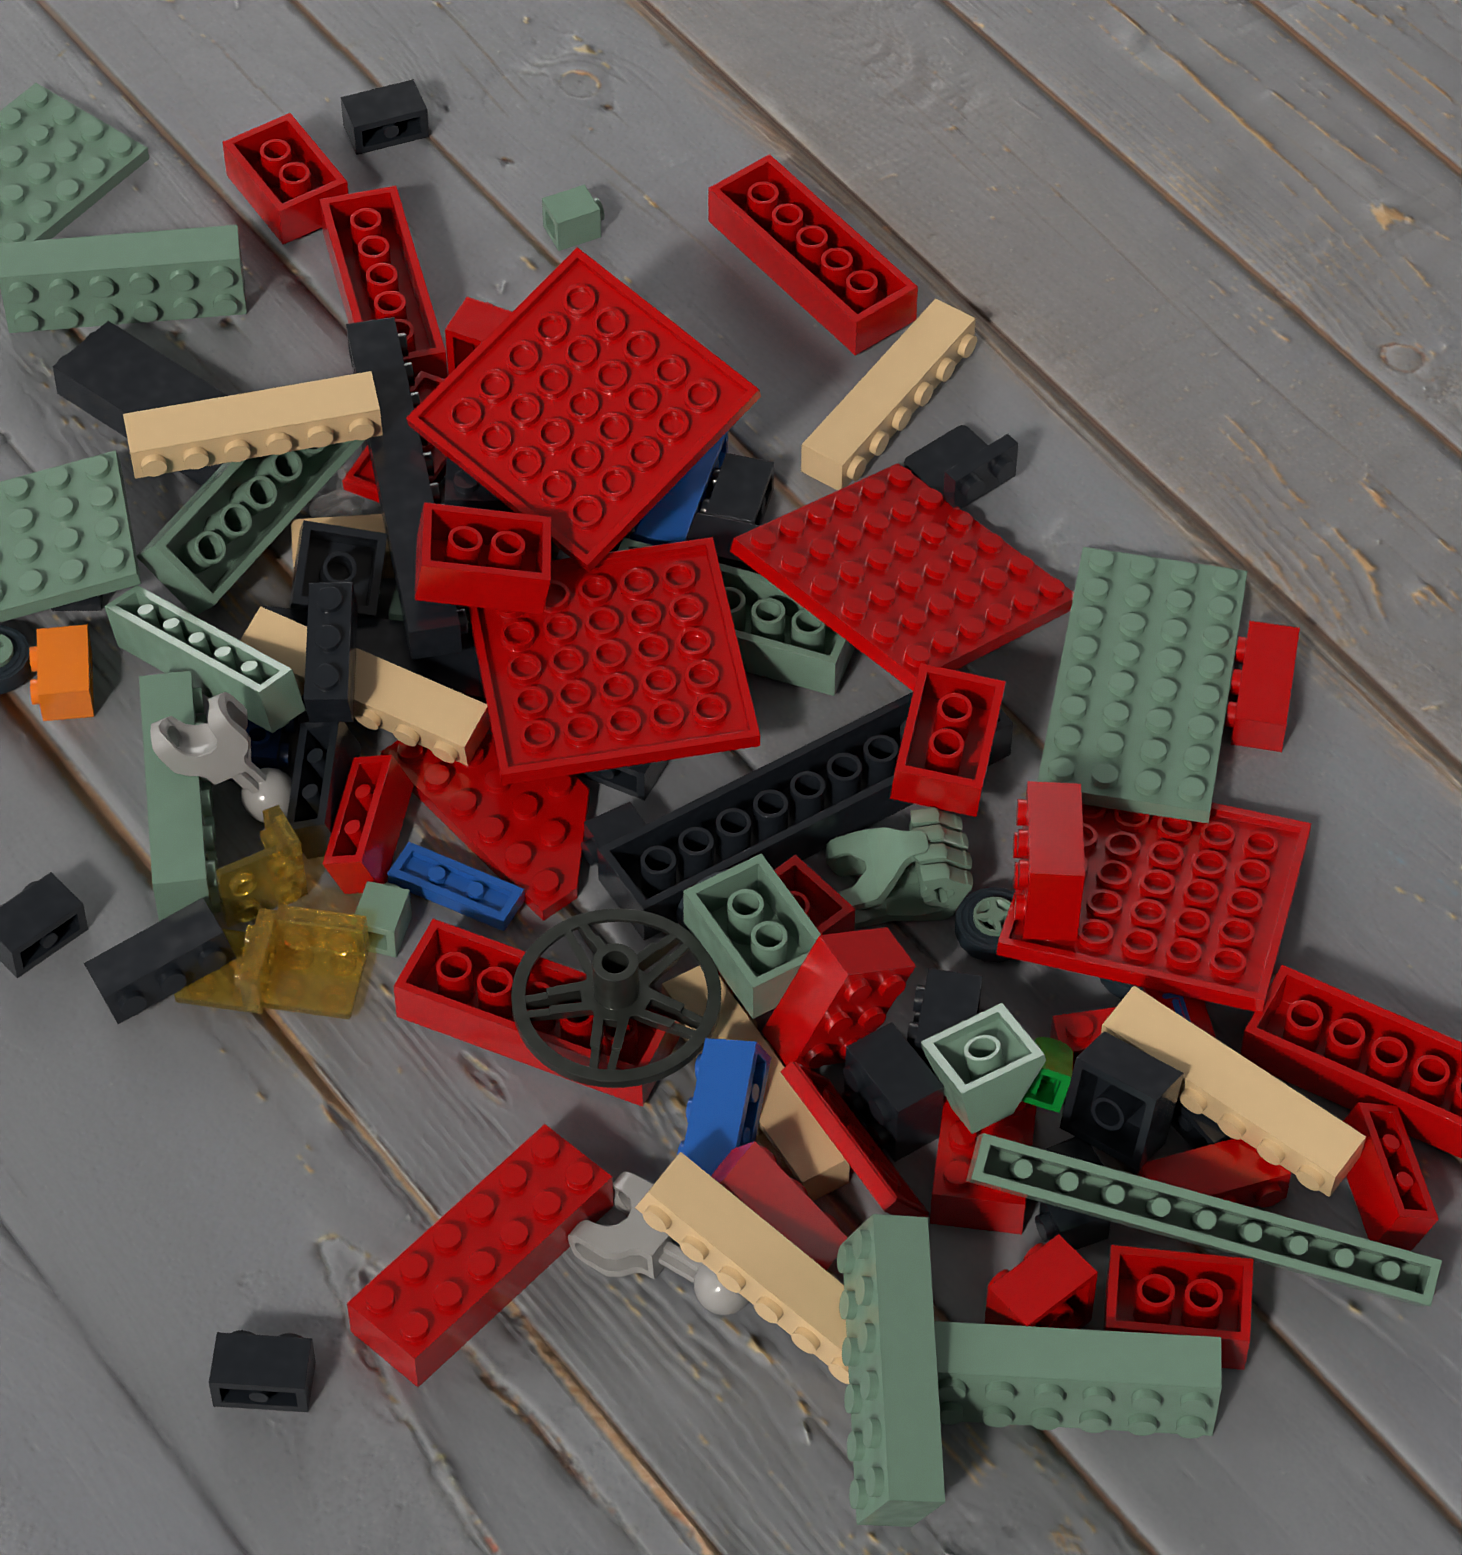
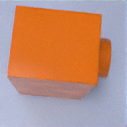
[29,624,94,721]

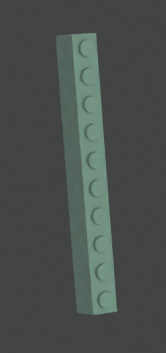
[966,1133,1442,1307]

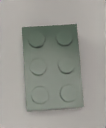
[683,854,821,1019]

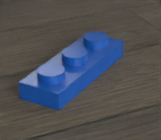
[387,842,525,931]

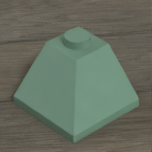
[921,1003,1046,1134]

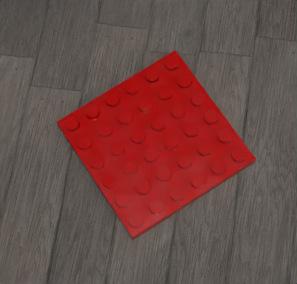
[406,247,761,573]
[730,463,1074,692]
[467,537,760,785]
[997,802,1312,1012]

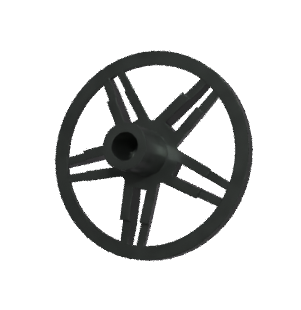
[511,908,721,1088]

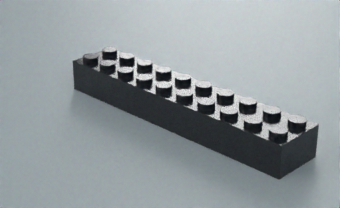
[597,666,1013,941]

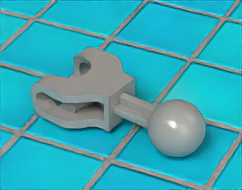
[150,692,292,823]
[568,1172,749,1315]

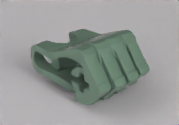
[825,807,973,928]

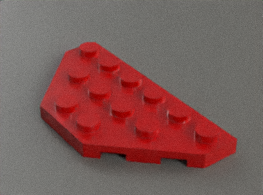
[380,734,590,921]

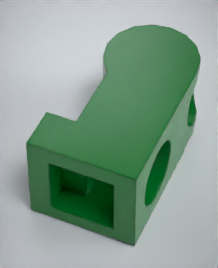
[1021,1037,1073,1113]

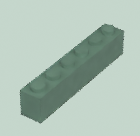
[104,585,305,733]

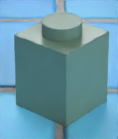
[542,184,605,251]
[351,881,412,958]

